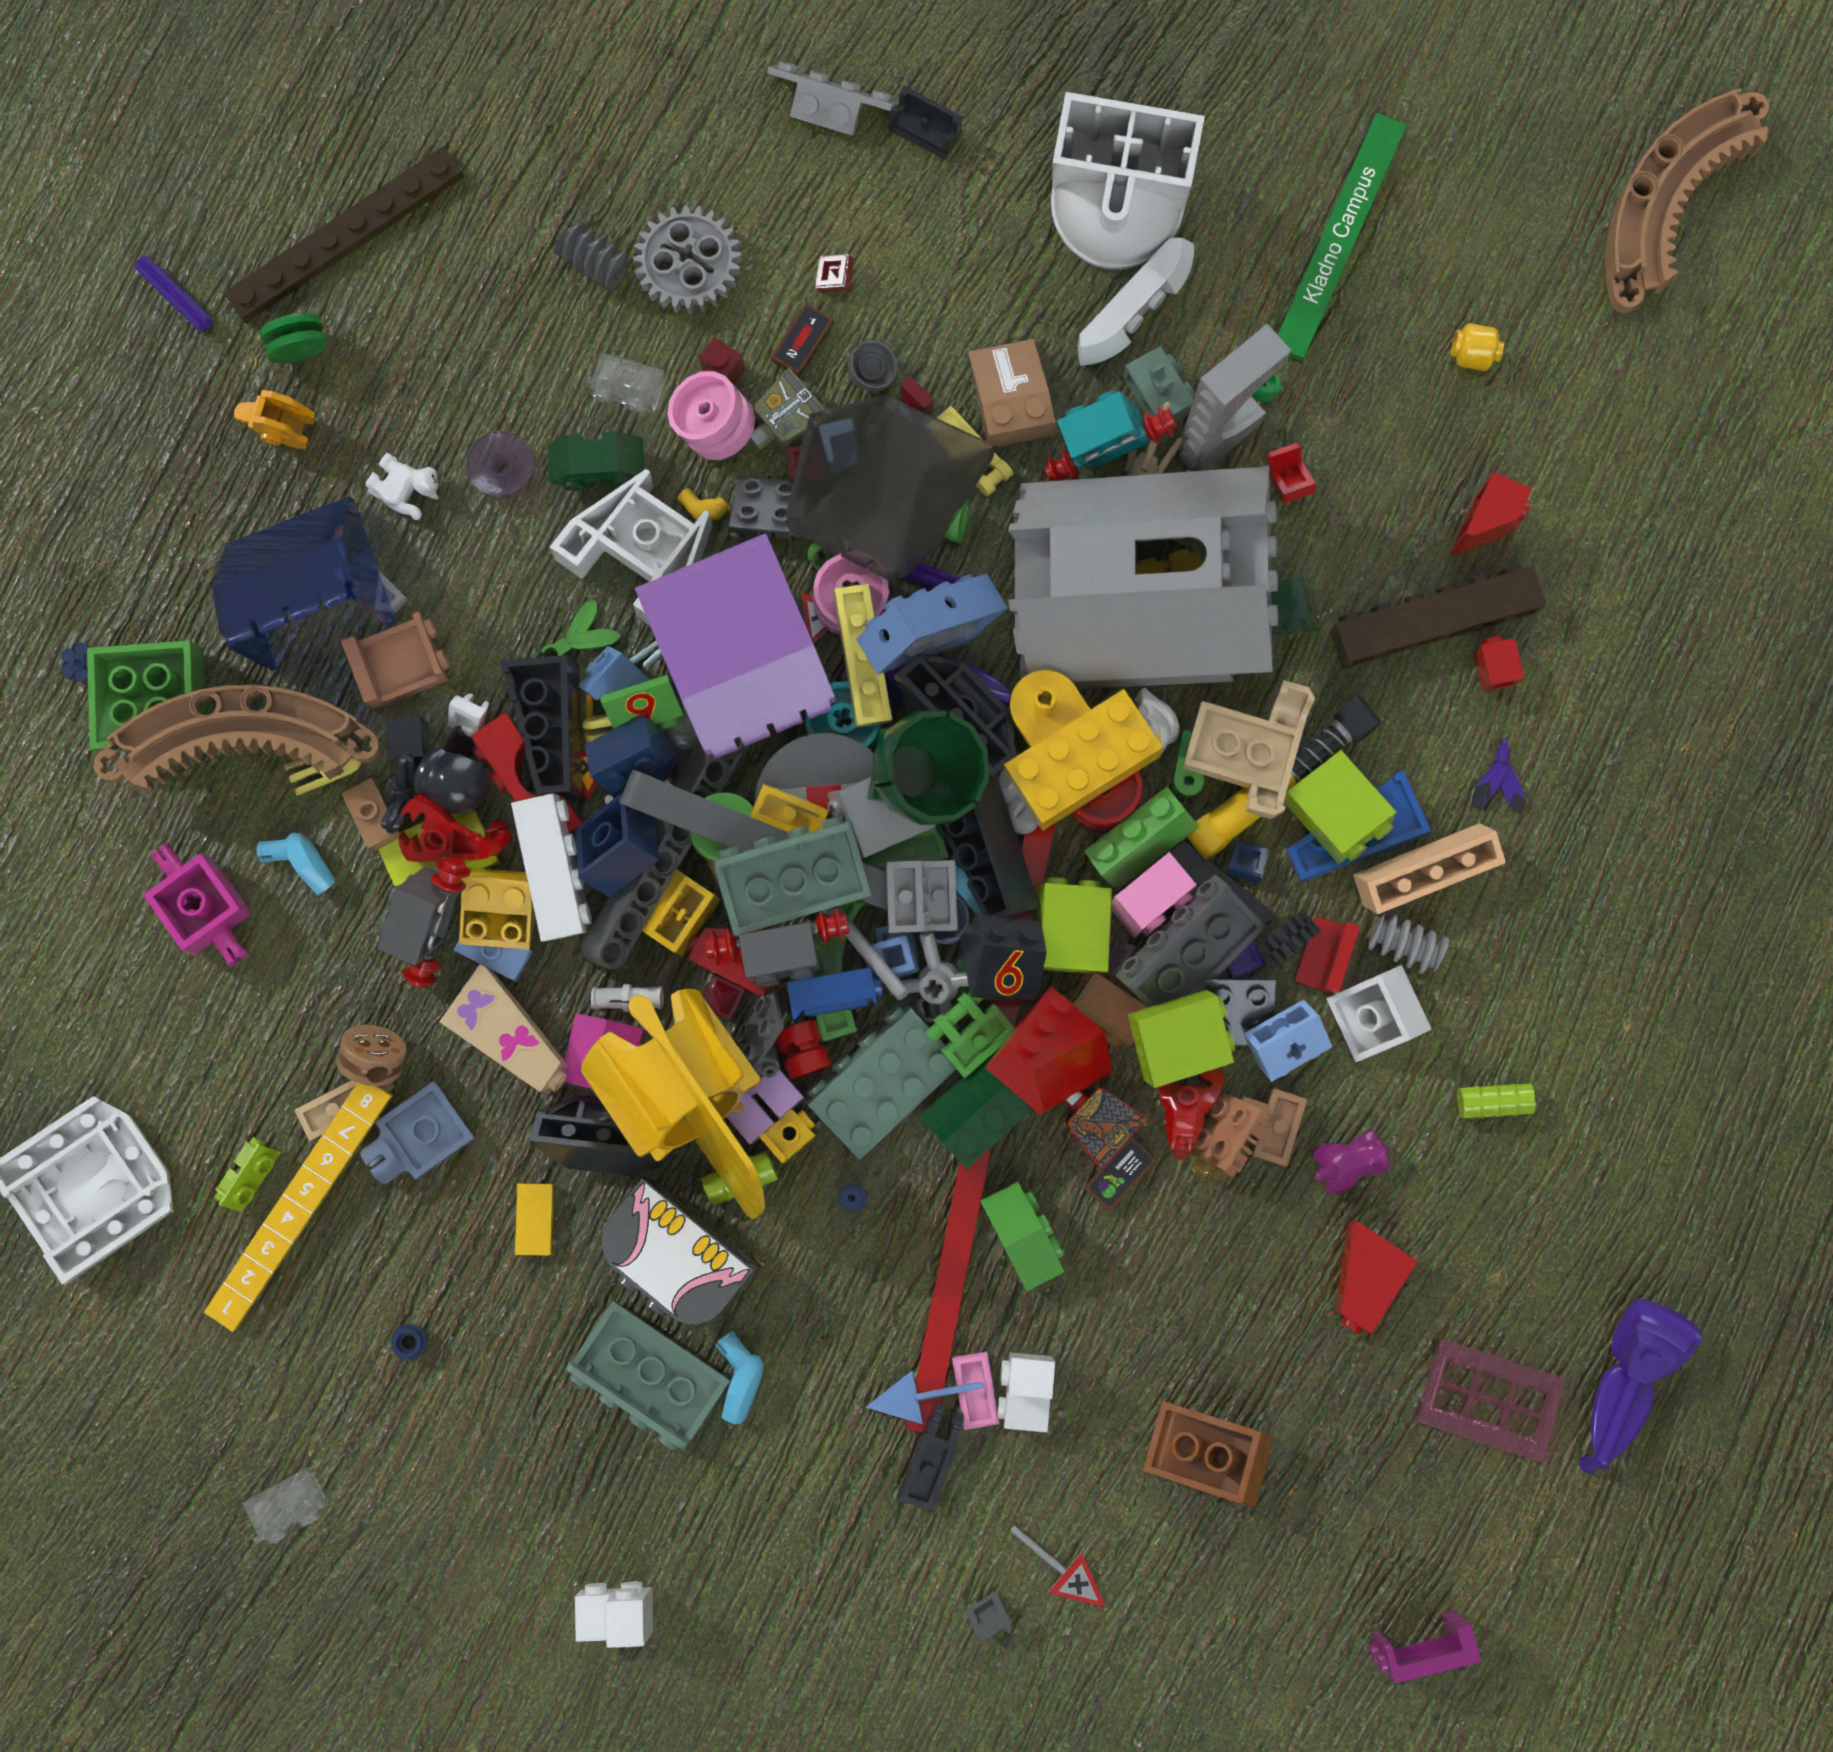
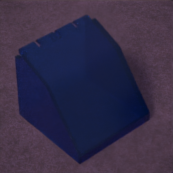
[212,496,396,671]

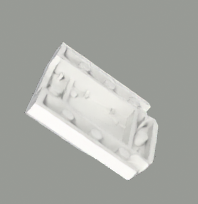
[0,1096,174,1285]

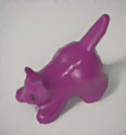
[1313,1130,1390,1195]

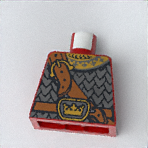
[1064,1087,1148,1169]

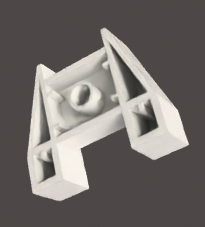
[550,469,712,626]

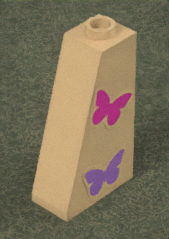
[440,964,569,1095]

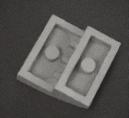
[886,860,957,933]

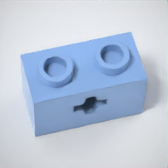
[1243,1000,1332,1082]

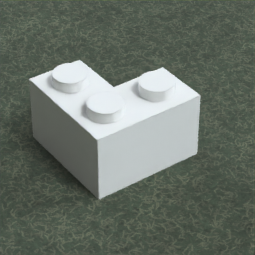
[997,1352,1055,1433]
[575,1581,653,1648]

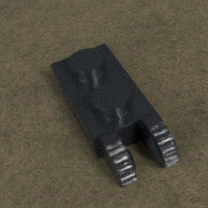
[897,1404,964,1511]

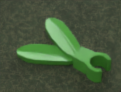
[541,600,620,657]

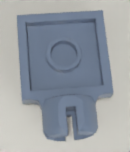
[360,1081,476,1184]

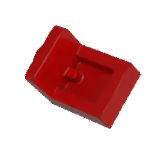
[1267,443,1316,504]

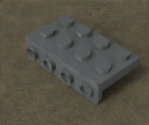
[1116,874,1267,1007]

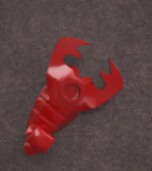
[398,794,512,862]
[1156,1068,1226,1160]

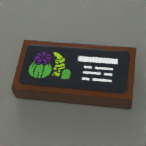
[1083,1137,1157,1212]

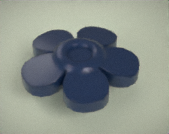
[61,643,90,682]

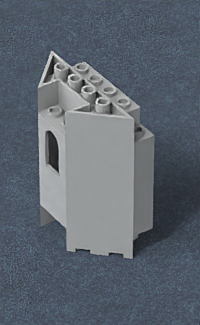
[1008,466,1279,689]

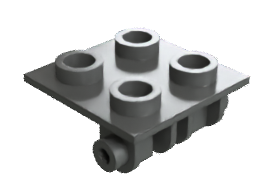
[729,477,804,541]
[737,986,784,1078]

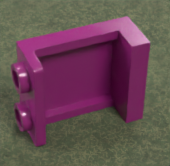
[1368,1610,1481,1684]

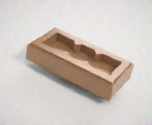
[341,777,401,853]

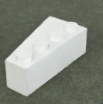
[511,794,593,942]

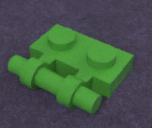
[925,993,1014,1078]

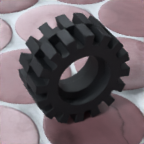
[1254,909,1321,971]

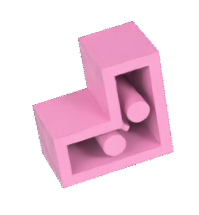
[1111,852,1197,938]

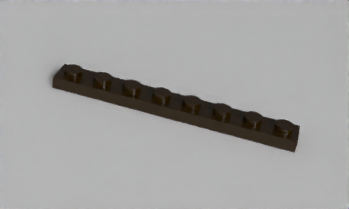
[223,146,464,323]

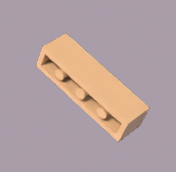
[1353,823,1506,914]

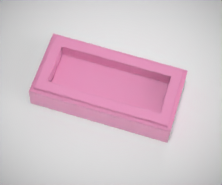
[952,1351,999,1430]

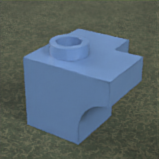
[578,646,650,700]
[865,925,923,982]

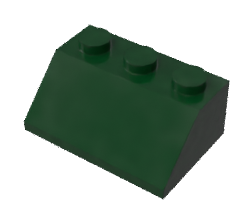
[919,1048,1033,1170]

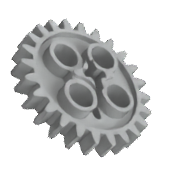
[633,205,742,314]

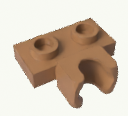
[1240,1088,1307,1167]

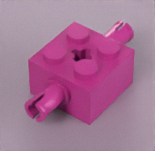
[143,843,253,967]

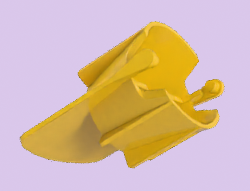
[581,989,765,1219]

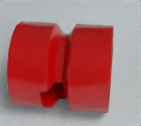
[776,1019,832,1081]

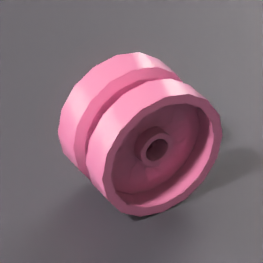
[667,371,755,460]
[812,553,889,635]

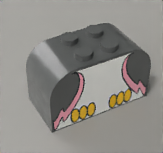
[602,1178,760,1324]

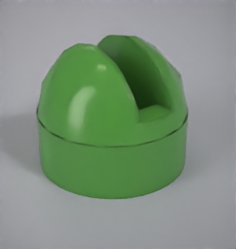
[807,540,837,570]

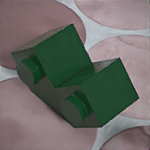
[548,431,645,491]

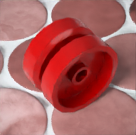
[1070,771,1143,833]

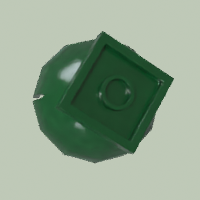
[867,710,990,825]

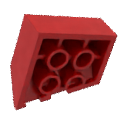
[985,986,1113,1114]

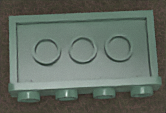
[712,816,871,936]
[804,1004,956,1160]
[565,1300,731,1451]

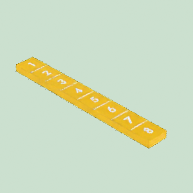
[204,1083,393,1332]

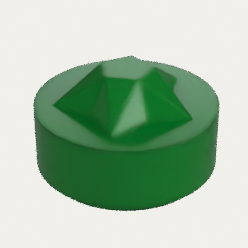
[1251,373,1281,402]

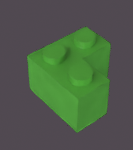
[980,1182,1064,1292]

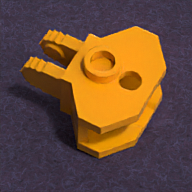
[234,390,315,450]

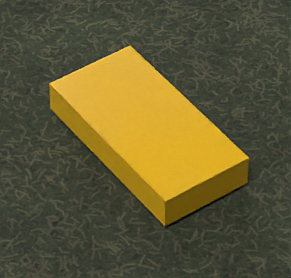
[515,1184,555,1255]

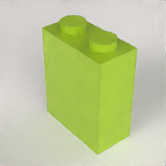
[1284,750,1396,864]
[1033,878,1112,974]
[1127,990,1235,1088]

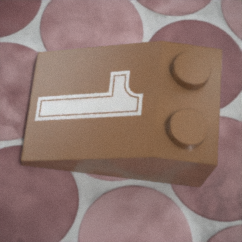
[968,339,1056,448]

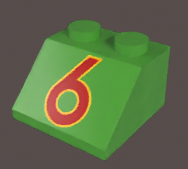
[600,675,686,730]

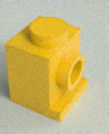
[759,1109,816,1164]

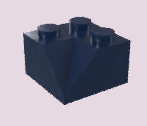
[584,714,681,798]
[575,792,659,897]

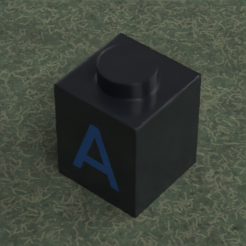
[386,716,430,769]

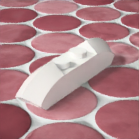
[1078,238,1194,366]

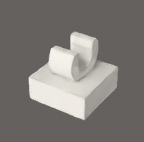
[447,693,489,737]

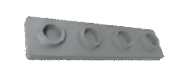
[767,61,899,136]

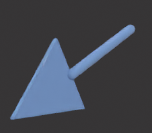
[866,1370,984,1424]

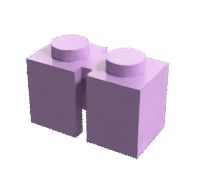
[726,1068,805,1145]

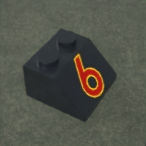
[960,914,1047,1004]

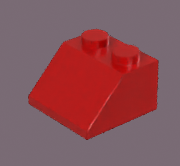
[1451,472,1532,555]

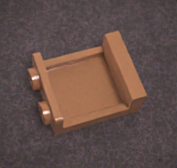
[341,611,450,710]

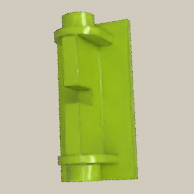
[214,1137,281,1212]

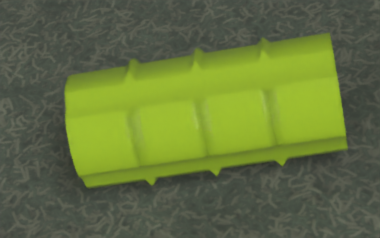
[1457,1083,1536,1119]
[701,1150,779,1207]

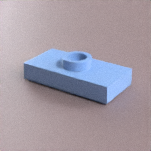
[454,940,533,982]

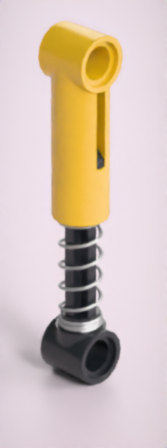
[1186,695,1382,861]

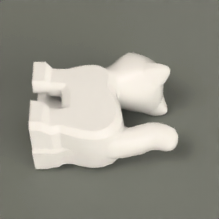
[365,453,439,520]

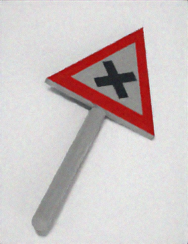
[1011,1526,1106,1608]

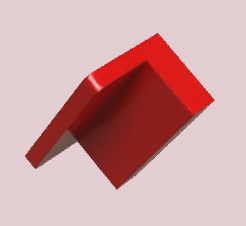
[1294,917,1360,995]

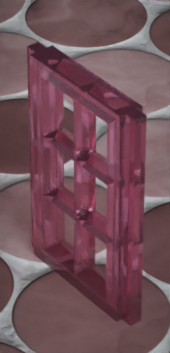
[1416,1338,1566,1463]

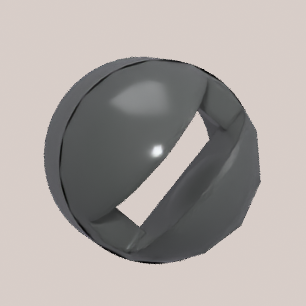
[913,997,941,1024]

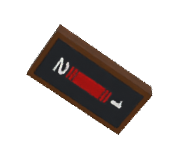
[770,302,835,378]

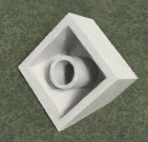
[1326,965,1432,1062]

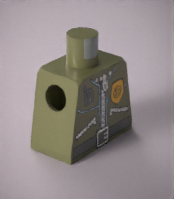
[749,368,831,452]

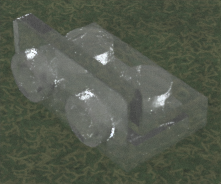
[586,352,666,413]
[242,1466,329,1546]

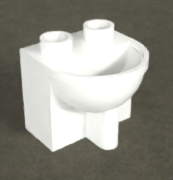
[1051,92,1205,270]

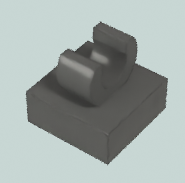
[965,1591,1013,1643]

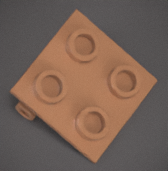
[1190,1092,1270,1178]

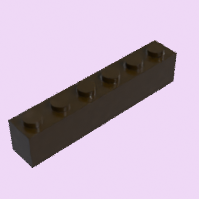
[1330,565,1547,669]

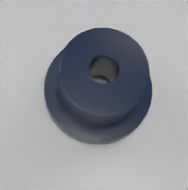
[838,1184,866,1212]

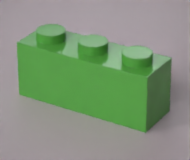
[1084,787,1199,891]

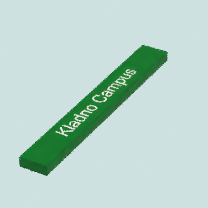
[1278,113,1407,362]

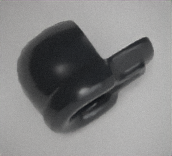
[413,725,492,817]

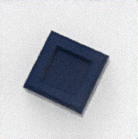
[1226,840,1268,883]

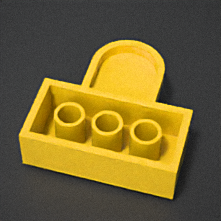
[1004,670,1163,831]

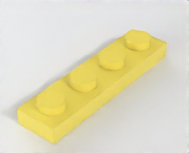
[833,584,892,727]

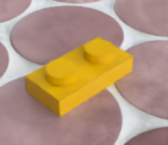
[750,783,829,832]

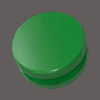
[260,313,328,363]

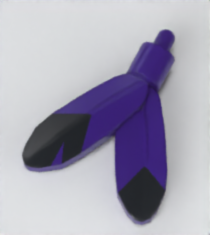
[1471,739,1525,813]

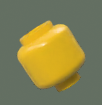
[1451,323,1504,371]

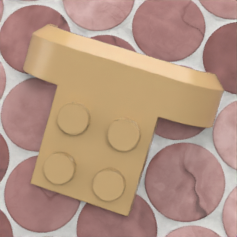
[1182,680,1315,819]

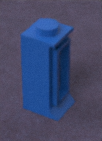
[787,968,883,1024]

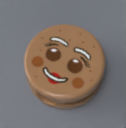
[336,1025,407,1086]

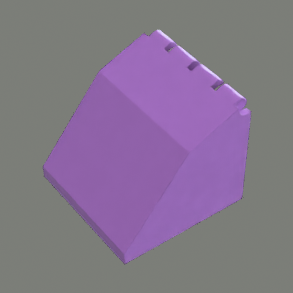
[635,533,836,759]

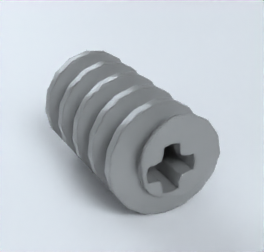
[1368,912,1449,975]

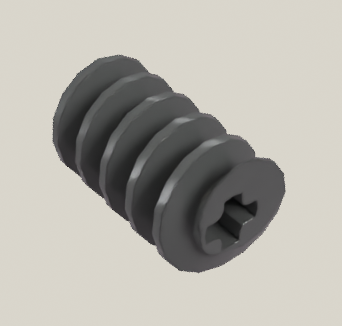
[553,221,628,291]

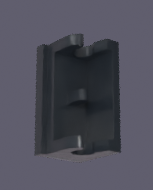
[889,86,962,160]

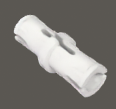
[591,984,664,1012]

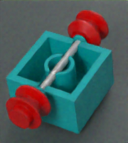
[1045,391,1178,481]

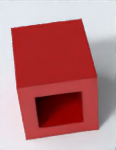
[1473,636,1524,692]

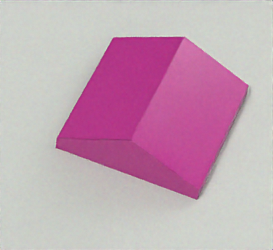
[564,1013,644,1089]

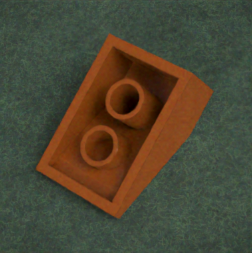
[1143,1401,1274,1507]

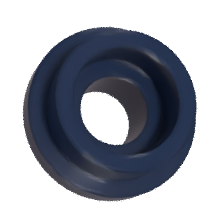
[391,1324,428,1360]

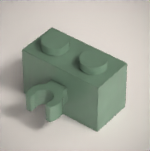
[1123,346,1195,422]

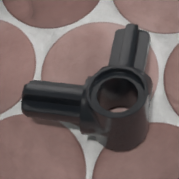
[381,752,416,834]

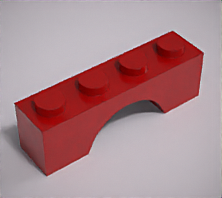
[471,713,583,838]

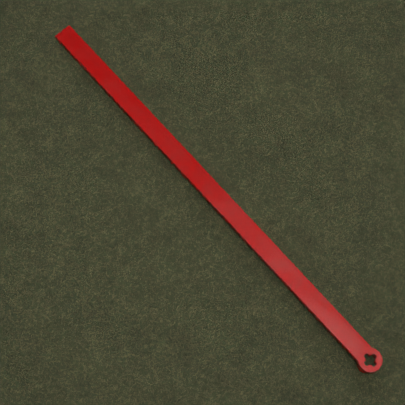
[907,823,1055,1432]

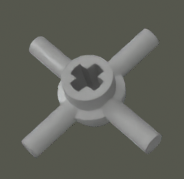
[889,931,969,1031]

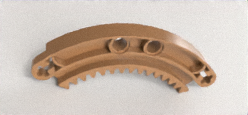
[1605,88,1769,313]
[93,685,381,794]

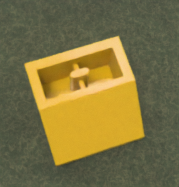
[459,867,535,950]
[642,870,721,957]

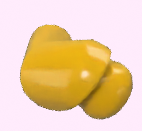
[677,488,728,521]

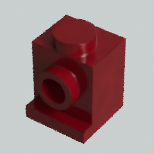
[699,337,746,385]

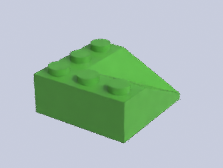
[87,640,206,751]

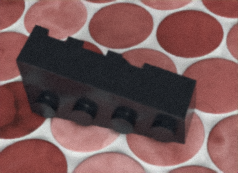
[500,655,583,800]
[935,775,1040,918]

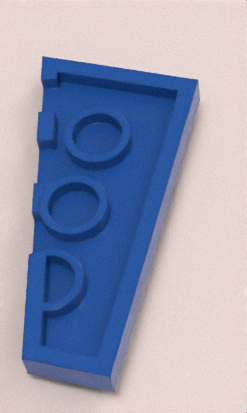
[1287,770,1431,883]

